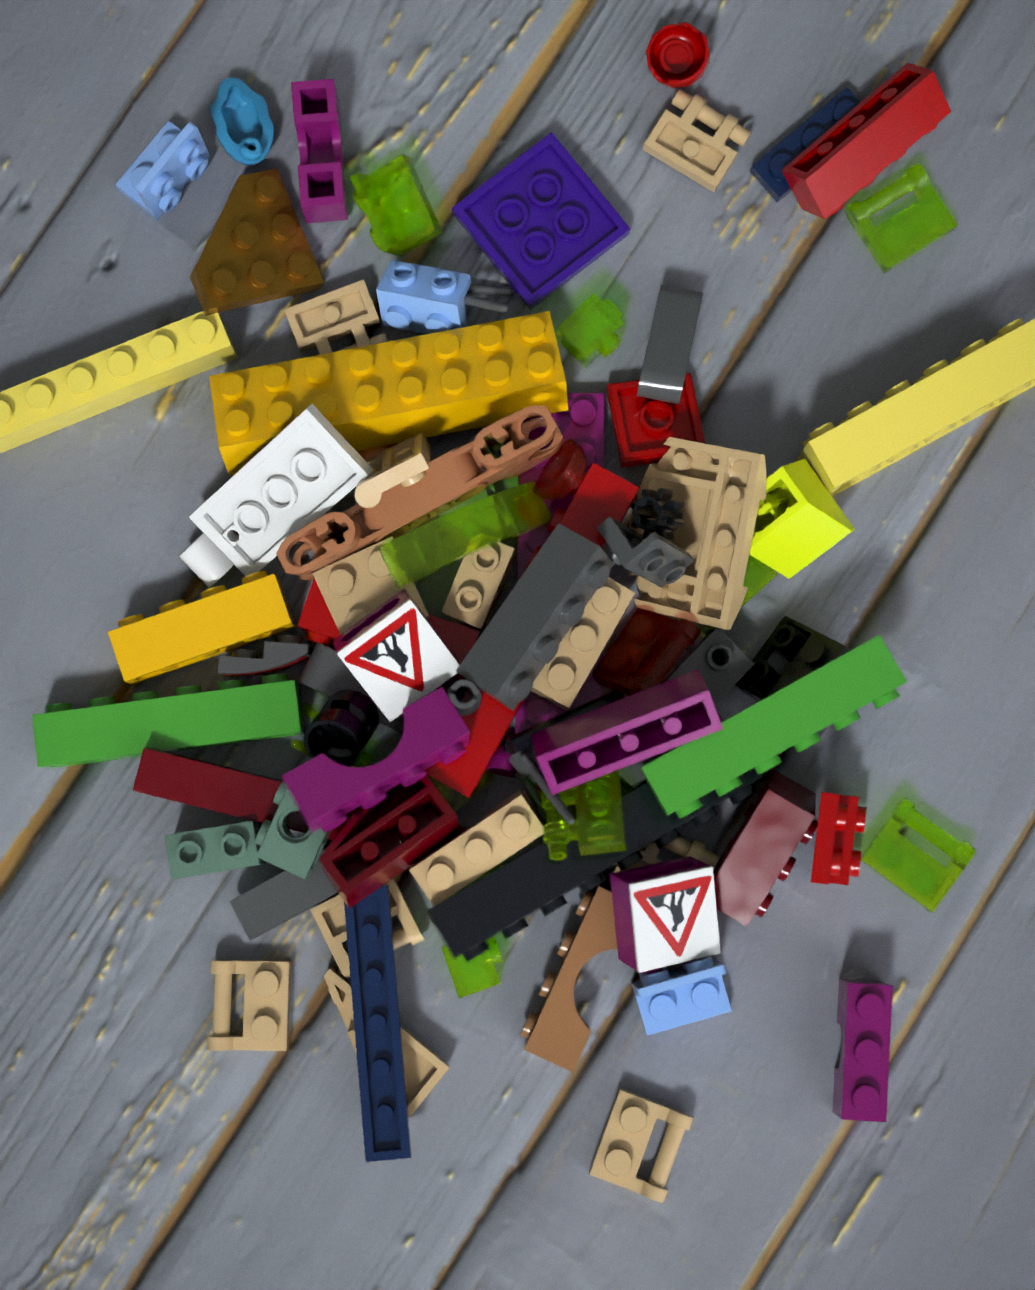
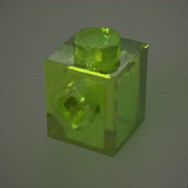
[556,293,624,369]
[441,937,503,998]

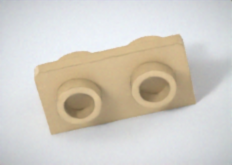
[442,533,516,634]

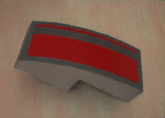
[218,635,313,677]

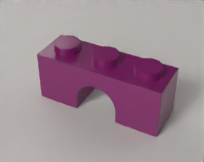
[291,79,348,224]
[832,979,893,1122]

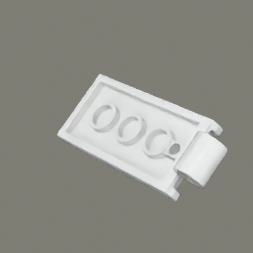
[179,404,373,588]

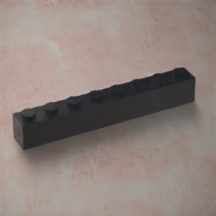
[427,768,762,962]

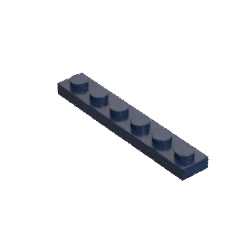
[344,885,412,1162]

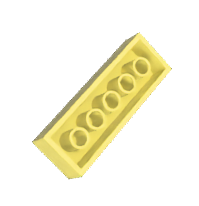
[796,318,1035,497]

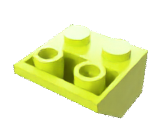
[749,459,855,579]

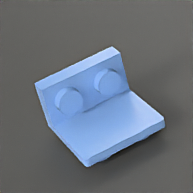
[115,120,210,220]
[632,956,732,1035]

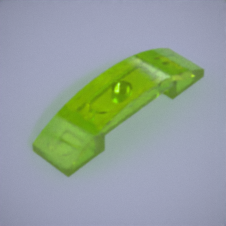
[379,481,552,589]

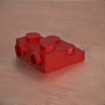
[810,792,867,886]

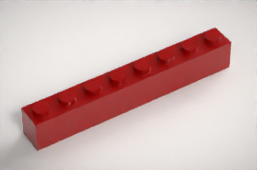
[425,463,639,798]

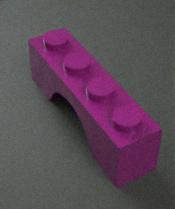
[282,687,470,833]

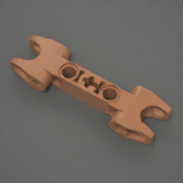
[276,405,564,581]

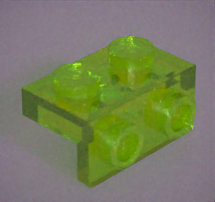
[350,154,443,256]

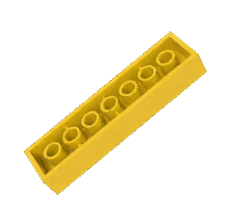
[209,311,568,475]

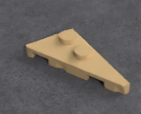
[324,968,450,1118]

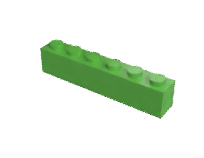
[640,635,907,819]
[32,674,305,769]

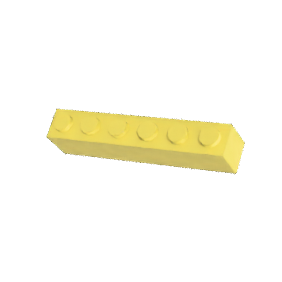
[0,311,238,453]

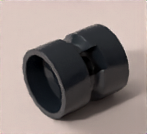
[304,689,379,767]

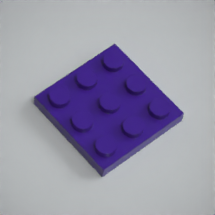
[452,132,630,310]

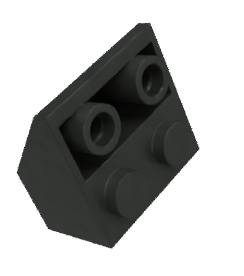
[735,616,850,737]

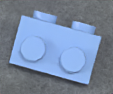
[376,260,471,334]

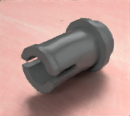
[446,680,481,716]

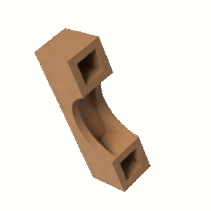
[520,886,617,1073]

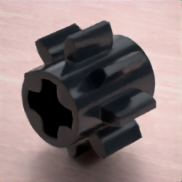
[630,488,686,541]

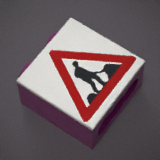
[333,588,460,722]
[610,856,720,974]

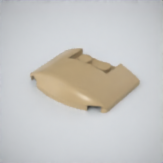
[628,437,766,630]

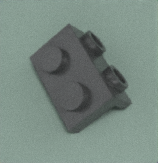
[597,516,694,588]

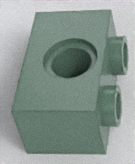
[255,781,332,879]
[165,821,266,879]

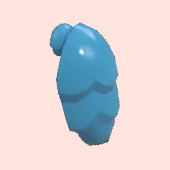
[210,77,274,165]

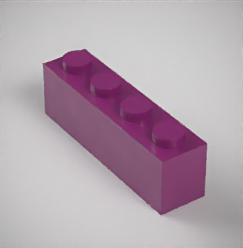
[530,669,723,795]

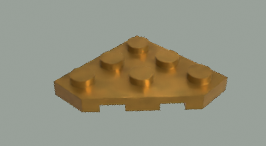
[189,168,324,316]

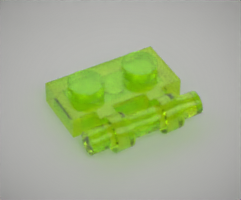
[541,770,626,861]

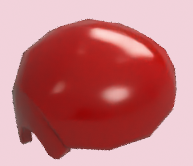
[646,22,710,89]

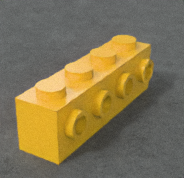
[108,571,296,685]

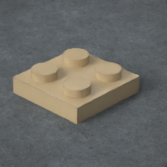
[312,536,430,635]

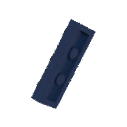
[750,87,860,202]

